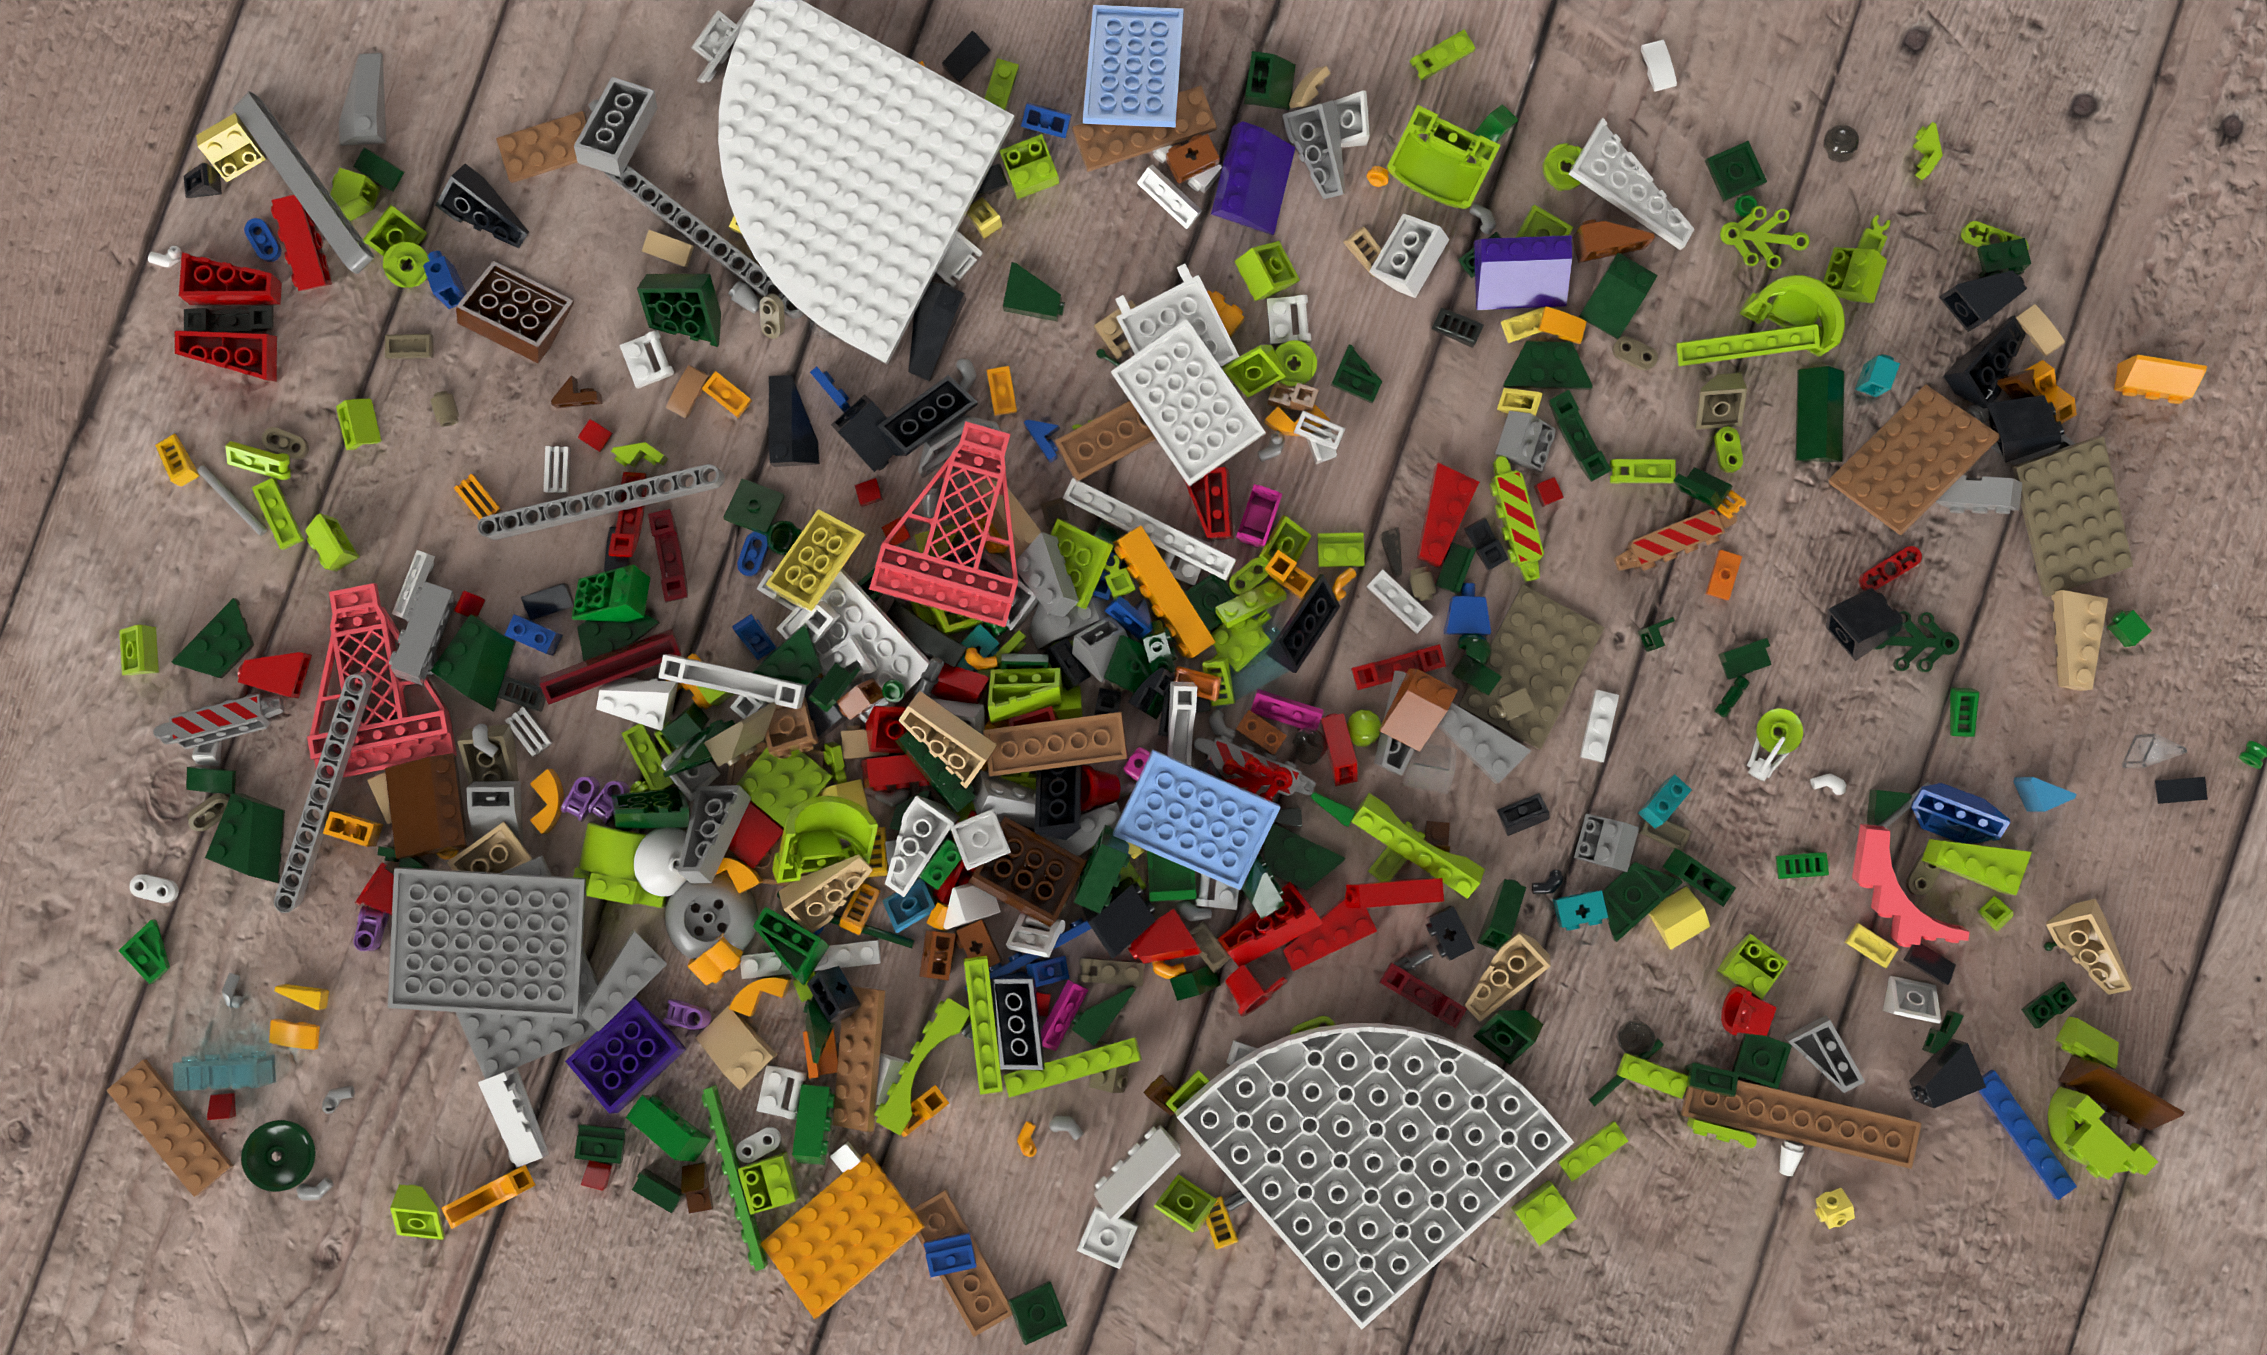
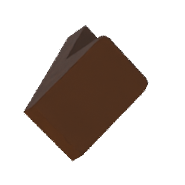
[1997,369,2042,399]
[551,376,603,409]
[1424,821,1450,853]
[1143,1075,1177,1116]
[681,1162,713,1214]

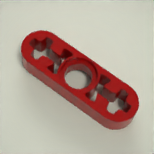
[1859,546,1922,591]

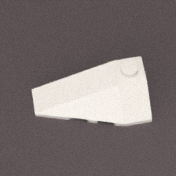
[885,795,960,897]

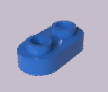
[244,218,282,262]
[737,532,769,577]

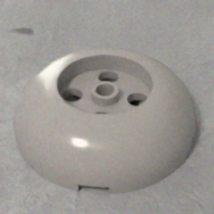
[665,874,758,960]

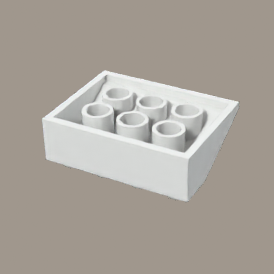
[1094,1125,1181,1223]

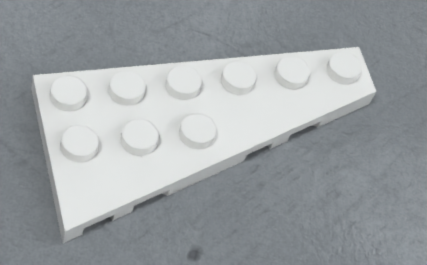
[1569,118,1694,250]

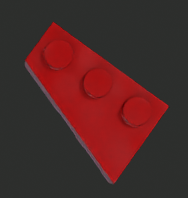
[1183,467,1234,541]

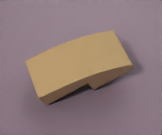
[1289,66,1331,109]
[642,230,694,267]
[2016,304,2065,357]
[367,772,392,824]

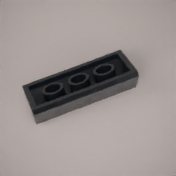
[877,375,978,456]
[1266,574,1341,673]
[1034,765,1082,840]
[990,971,1045,1070]

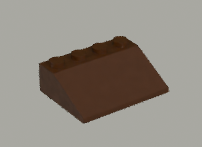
[456,261,574,363]
[385,753,468,859]
[968,816,1086,927]
[2059,1056,2185,1130]

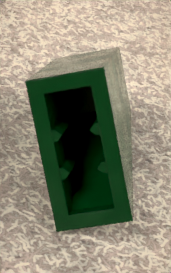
[1003,262,1065,322]
[1477,879,1526,951]

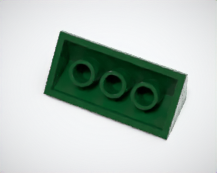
[1795,366,1844,462]

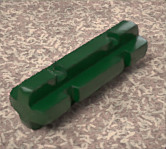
[1715,676,1750,718]

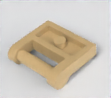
[1094,300,1136,359]

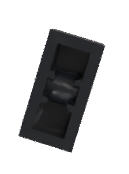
[1425,906,1475,961]
[807,966,861,1023]

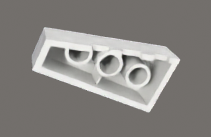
[478,1067,549,1168]

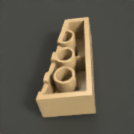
[2052,590,2108,691]
[898,691,997,789]

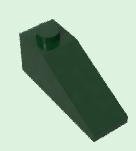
[1663,848,1736,907]
[1071,986,1136,1046]
[803,996,836,1064]

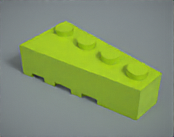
[1921,839,2032,896]

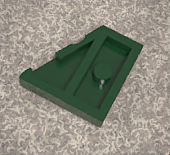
[1331,344,1382,404]

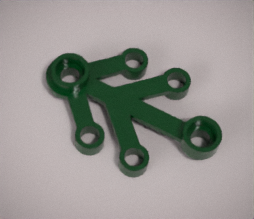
[1873,611,1960,672]

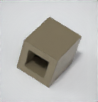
[1496,688,1535,721]

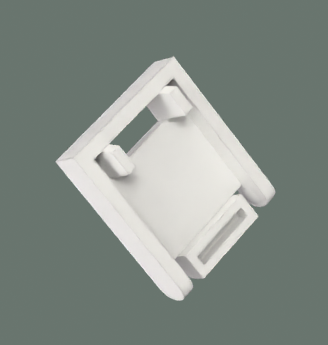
[935,231,983,288]

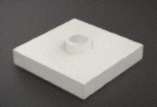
[950,809,1011,870]
[1077,1206,1138,1269]

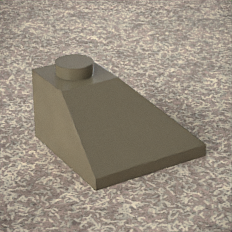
[1695,373,1747,430]

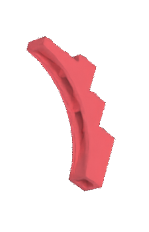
[1852,824,1970,947]

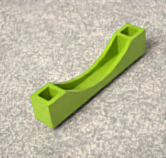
[1351,793,1485,899]
[874,998,970,1136]

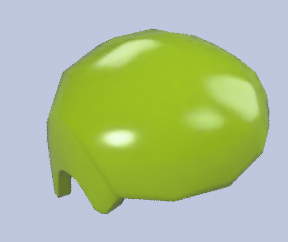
[1347,709,1382,747]

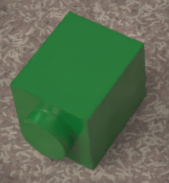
[2107,610,2152,647]

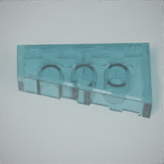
[173,1051,276,1091]

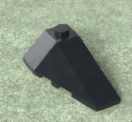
[908,282,966,382]
[769,375,820,467]

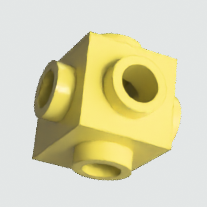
[1815,1188,1855,1229]

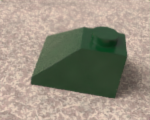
[1473,1010,1544,1065]

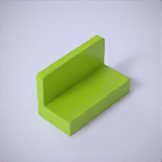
[336,398,381,450]

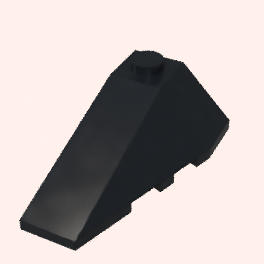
[435,163,529,248]
[1943,316,2026,409]

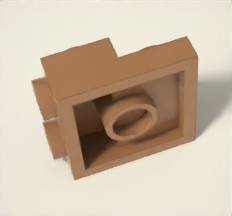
[759,697,819,759]

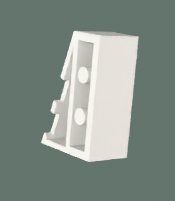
[596,677,678,730]

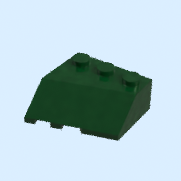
[637,274,721,347]
[430,614,516,712]
[611,787,689,830]
[205,793,285,883]
[1074,824,1131,913]

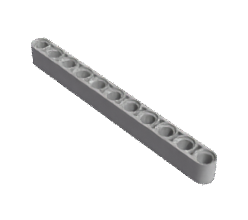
[233,91,375,274]
[604,165,804,319]
[477,464,725,540]
[274,672,373,913]

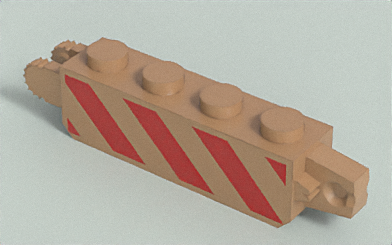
[1614,509,1738,571]

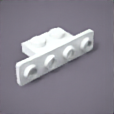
[691,6,752,83]

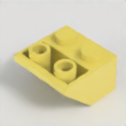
[196,113,266,182]

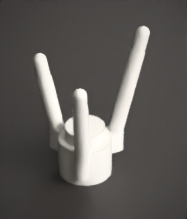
[1746,737,1789,782]

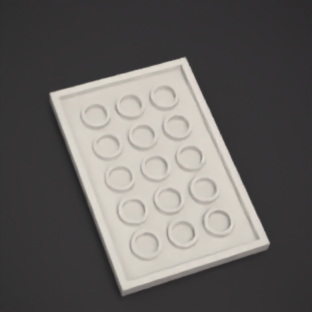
[1111,319,1266,486]
[776,569,930,723]

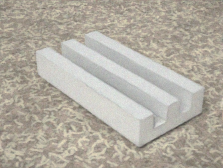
[1294,411,1346,451]
[544,446,570,493]
[505,706,552,757]

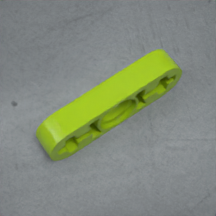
[1961,221,2029,249]

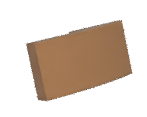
[666,365,709,418]
[1267,382,1319,411]

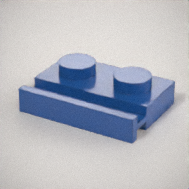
[810,366,851,412]
[923,1232,977,1278]

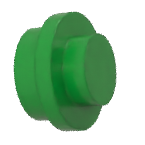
[1734,195,1758,218]
[882,679,905,703]

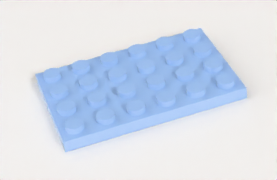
[1083,5,1184,127]
[1113,750,1281,890]

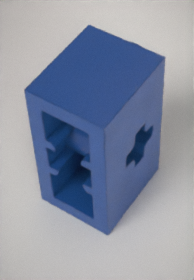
[1021,102,1072,138]
[505,614,563,656]

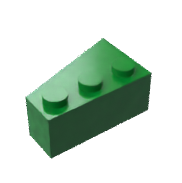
[753,906,829,986]
[792,1085,835,1165]
[625,1094,711,1162]

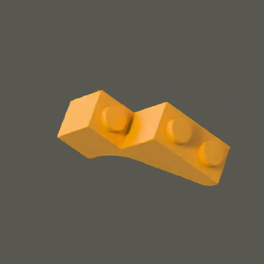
[441,1164,535,1229]

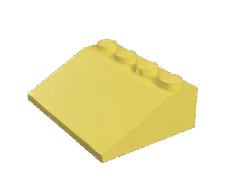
[766,509,865,611]

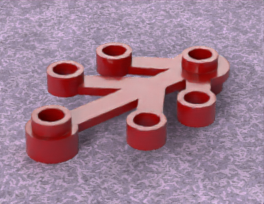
[1221,757,1293,801]

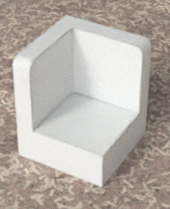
[1307,428,1337,464]

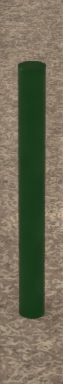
[829,915,915,949]
[1589,1038,1664,1107]

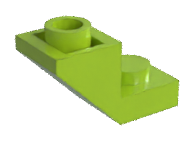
[1912,122,1943,180]
[611,442,668,468]

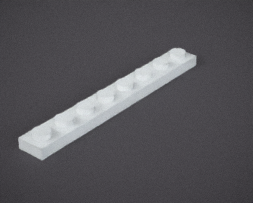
[1063,478,1237,580]

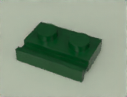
[574,1124,627,1164]

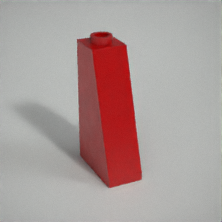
[1345,878,1444,908]

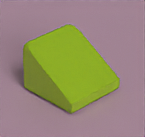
[1978,896,2013,931]

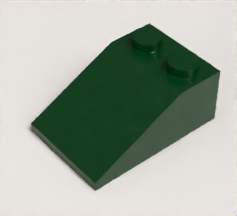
[1579,253,1658,340]
[663,719,735,778]

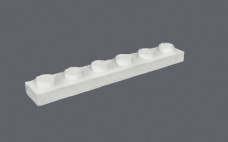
[740,940,881,979]

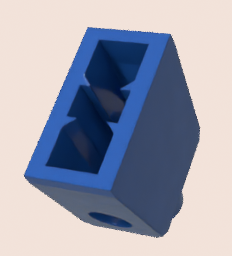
[423,250,467,309]
[1444,583,1491,636]

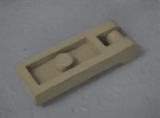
[1078,958,1144,986]

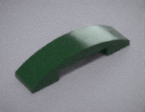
[1548,390,1612,482]

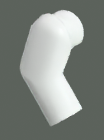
[148,246,182,268]
[1810,773,1847,795]

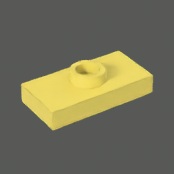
[1501,307,1544,344]
[1844,923,1898,968]

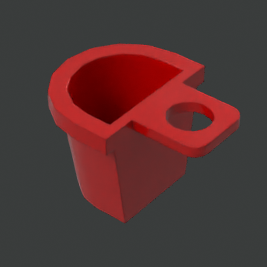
[1081,764,1121,811]
[355,862,394,915]
[1225,964,1288,1017]
[1721,986,1777,1036]

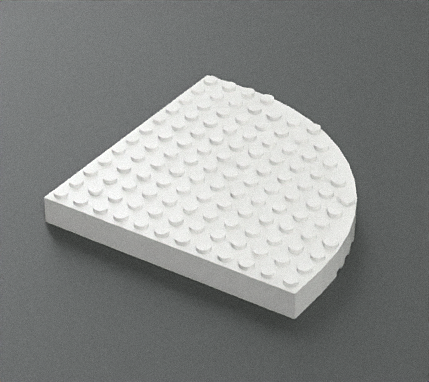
[718,0,1015,365]
[1175,1023,1574,1330]

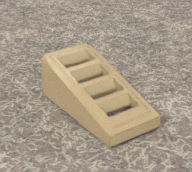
[1343,227,1382,277]

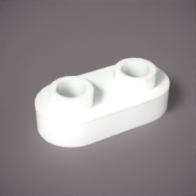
[130,874,179,903]
[736,1127,781,1163]

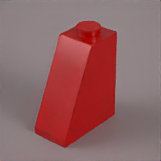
[238,652,312,699]
[931,663,989,704]
[1321,713,1358,787]
[1128,909,1202,964]

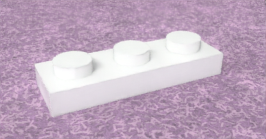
[1137,165,1202,229]
[392,550,435,619]
[1366,569,1433,634]
[1580,690,1619,762]

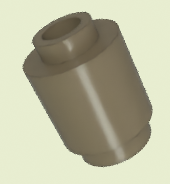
[430,391,459,427]
[1409,566,1437,602]

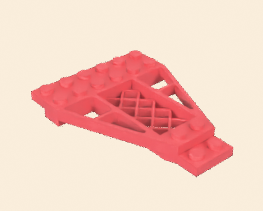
[869,421,1018,627]
[307,583,457,778]

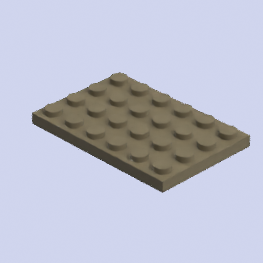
[2012,435,2133,597]
[1458,585,1605,750]

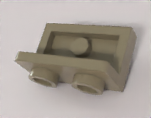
[1089,1041,1130,1093]

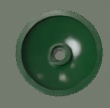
[241,1120,316,1192]

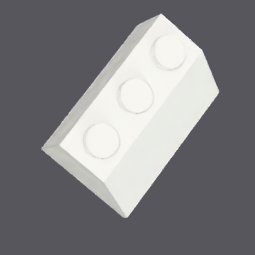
[1369,213,1449,298]

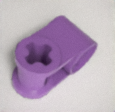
[561,776,600,822]
[587,781,629,825]
[353,905,389,951]
[663,999,711,1030]

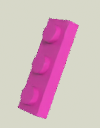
[1250,689,1324,733]
[1041,980,1088,1051]

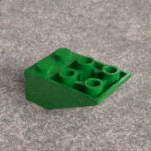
[572,564,651,622]

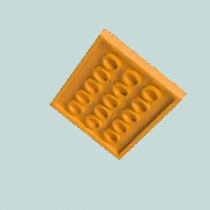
[761,1153,925,1319]

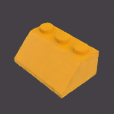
[2114,355,2207,404]

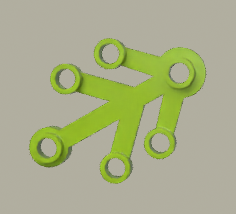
[1720,206,1810,269]

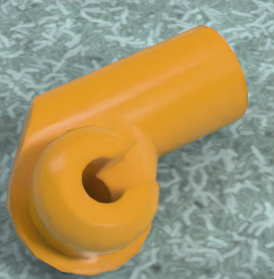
[1331,567,1356,601]
[965,647,998,670]
[1152,961,1187,979]
[1017,1121,1037,1157]

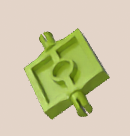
[1211,610,1272,672]

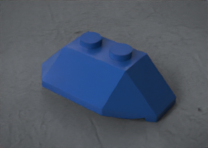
[1911,783,2011,844]

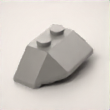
[918,415,1000,478]
[1029,594,1115,650]

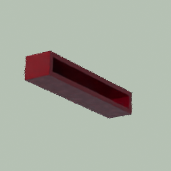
[539,628,681,705]

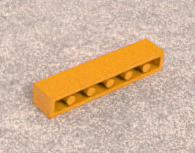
[1113,525,1215,659]

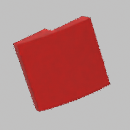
[728,801,784,869]

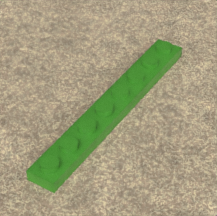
[702,1085,768,1271]

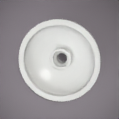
[634,827,687,896]

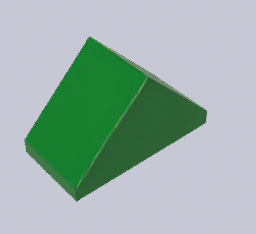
[1473,104,1518,143]

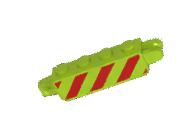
[1489,456,1544,582]

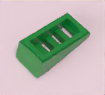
[1950,688,1980,737]
[1310,792,1356,827]
[1776,852,1829,879]

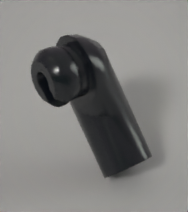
[1532,869,1564,894]

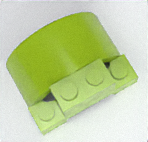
[1387,105,1501,209]
[1739,275,1845,357]
[772,796,878,883]
[573,822,674,908]
[2048,1087,2158,1180]

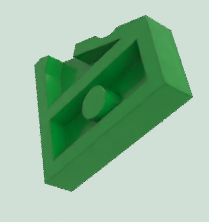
[118,919,170,984]

